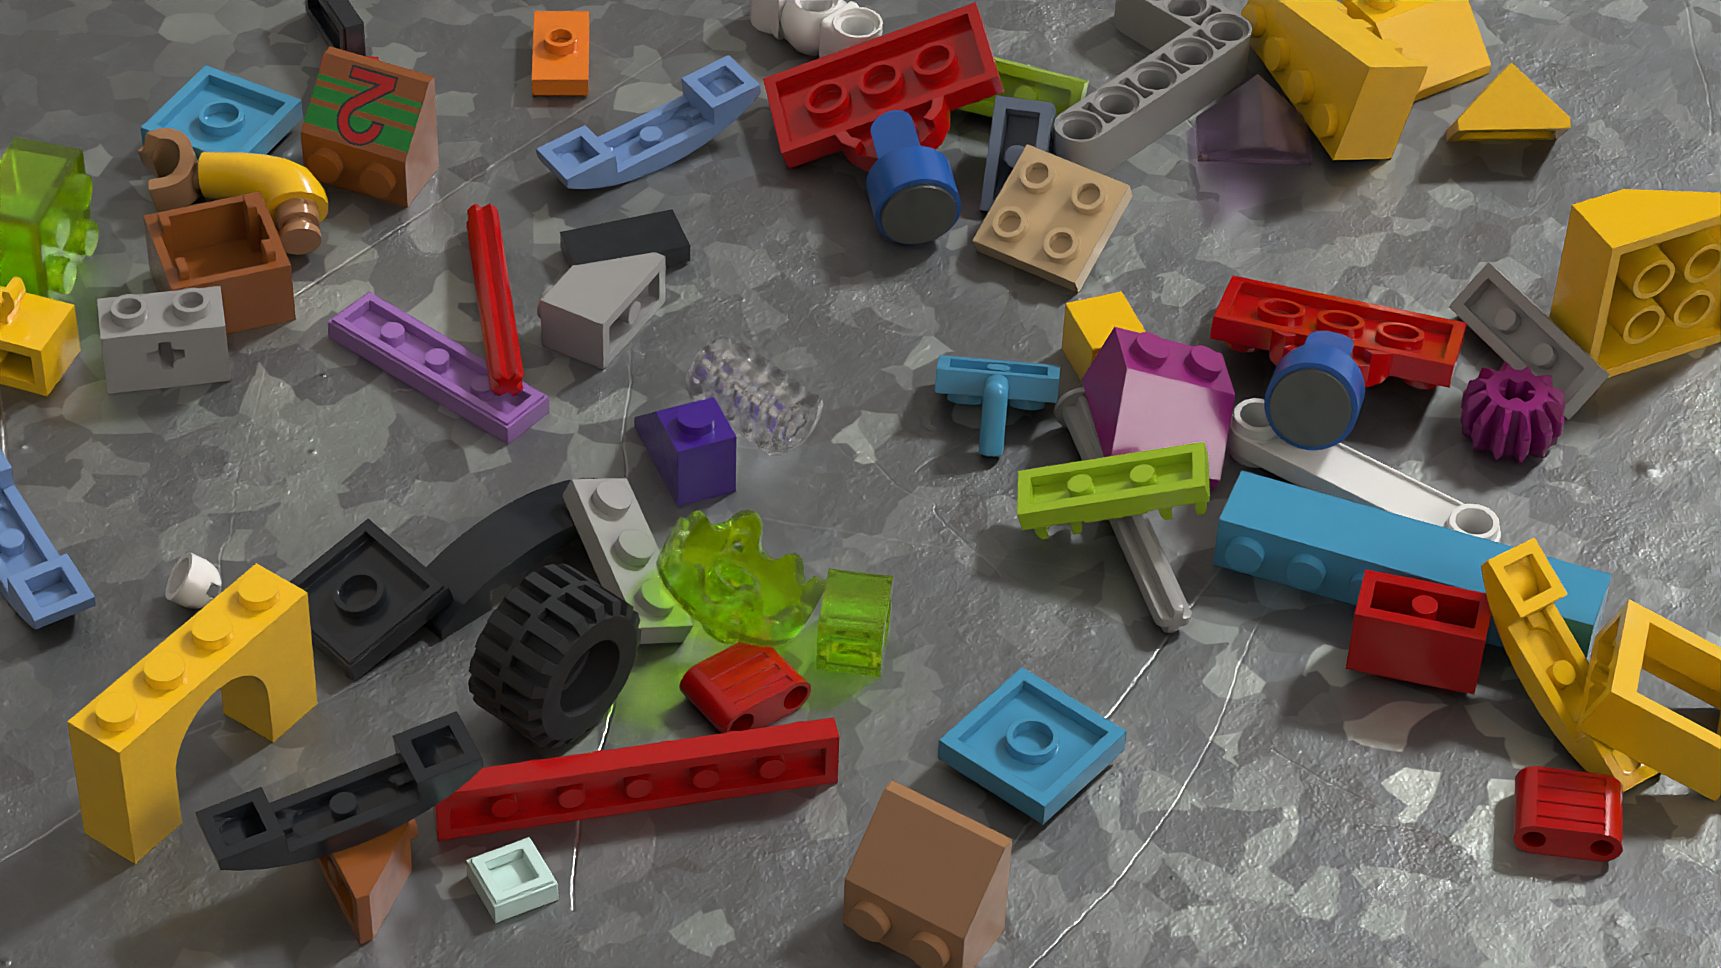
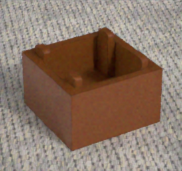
[143,191,296,335]

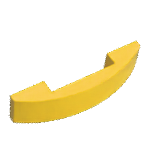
[1481,537,1660,792]

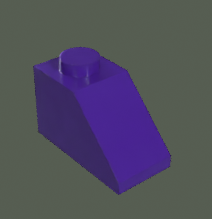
[634,397,737,507]

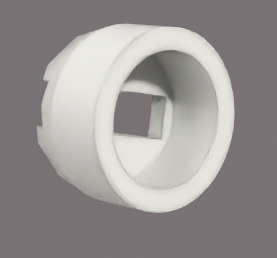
[165,552,222,609]

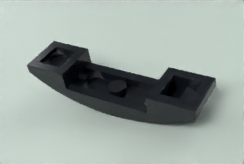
[424,478,598,640]
[195,711,484,871]

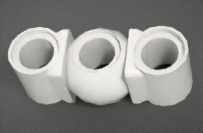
[750,0,883,58]

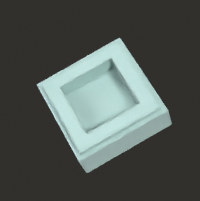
[466,837,559,923]

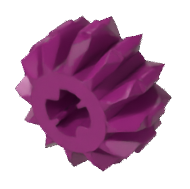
[1460,362,1565,464]

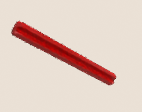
[466,203,524,396]

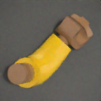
[137,128,328,255]

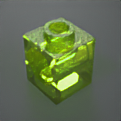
[816,568,893,677]

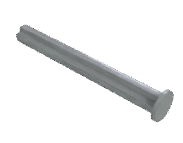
[1054,387,1192,633]

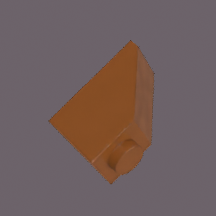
[316,818,418,945]

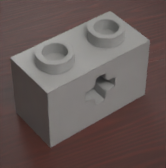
[97,286,231,394]

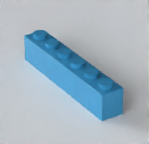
[1213,470,1612,660]

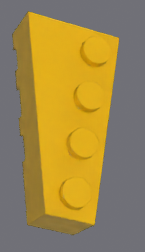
[1241,0,1428,160]

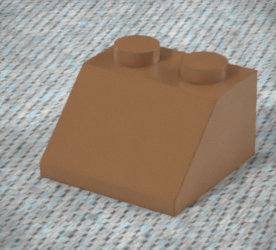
[843,780,1012,968]

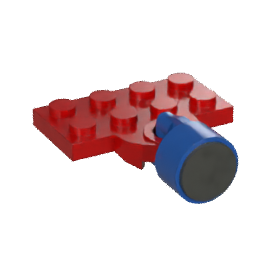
[763,2,1005,244]
[1209,275,1467,450]

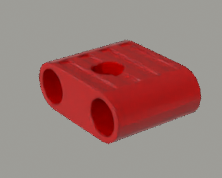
[679,635,811,734]
[1513,766,1623,862]

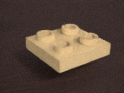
[972,144,1133,293]

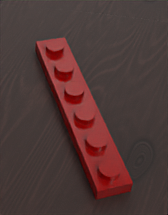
[433,717,840,841]

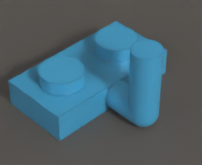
[935,355,1061,456]

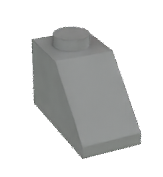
[537,252,666,370]

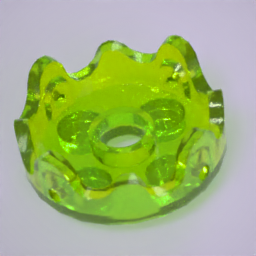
[656,510,827,647]

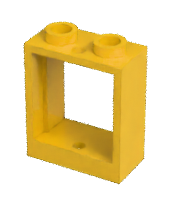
[1576,599,1721,801]

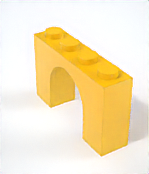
[67,563,318,864]

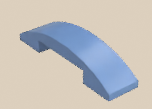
[536,55,761,189]
[0,449,96,629]

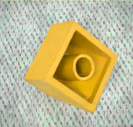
[1341,0,1491,101]

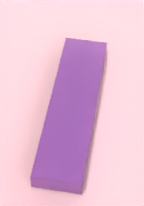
[327,291,549,444]

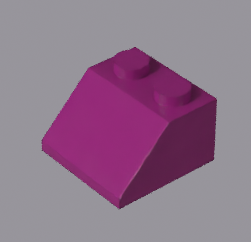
[1082,327,1235,489]

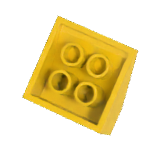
[1550,189,1721,378]

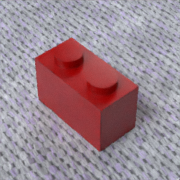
[1345,569,1491,695]

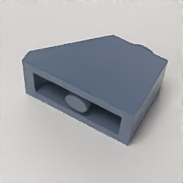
[980,95,1057,212]

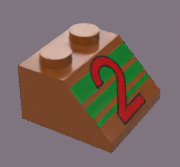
[301,47,439,207]

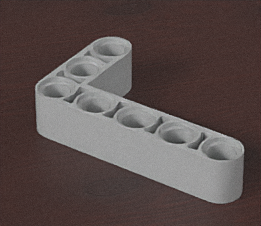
[1051,0,1252,175]

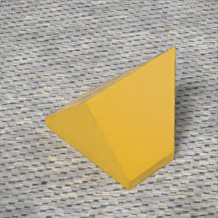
[1446,62,1571,142]

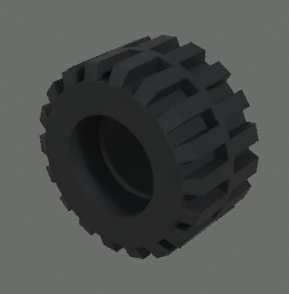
[468,563,642,749]

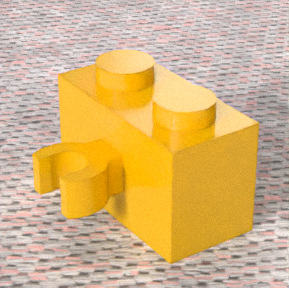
[0,276,81,397]

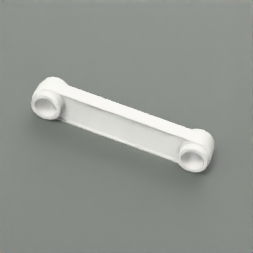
[1228,398,1501,543]

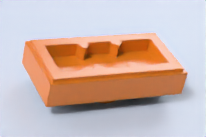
[532,11,590,96]

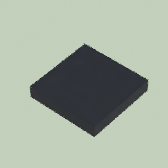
[289,519,454,681]

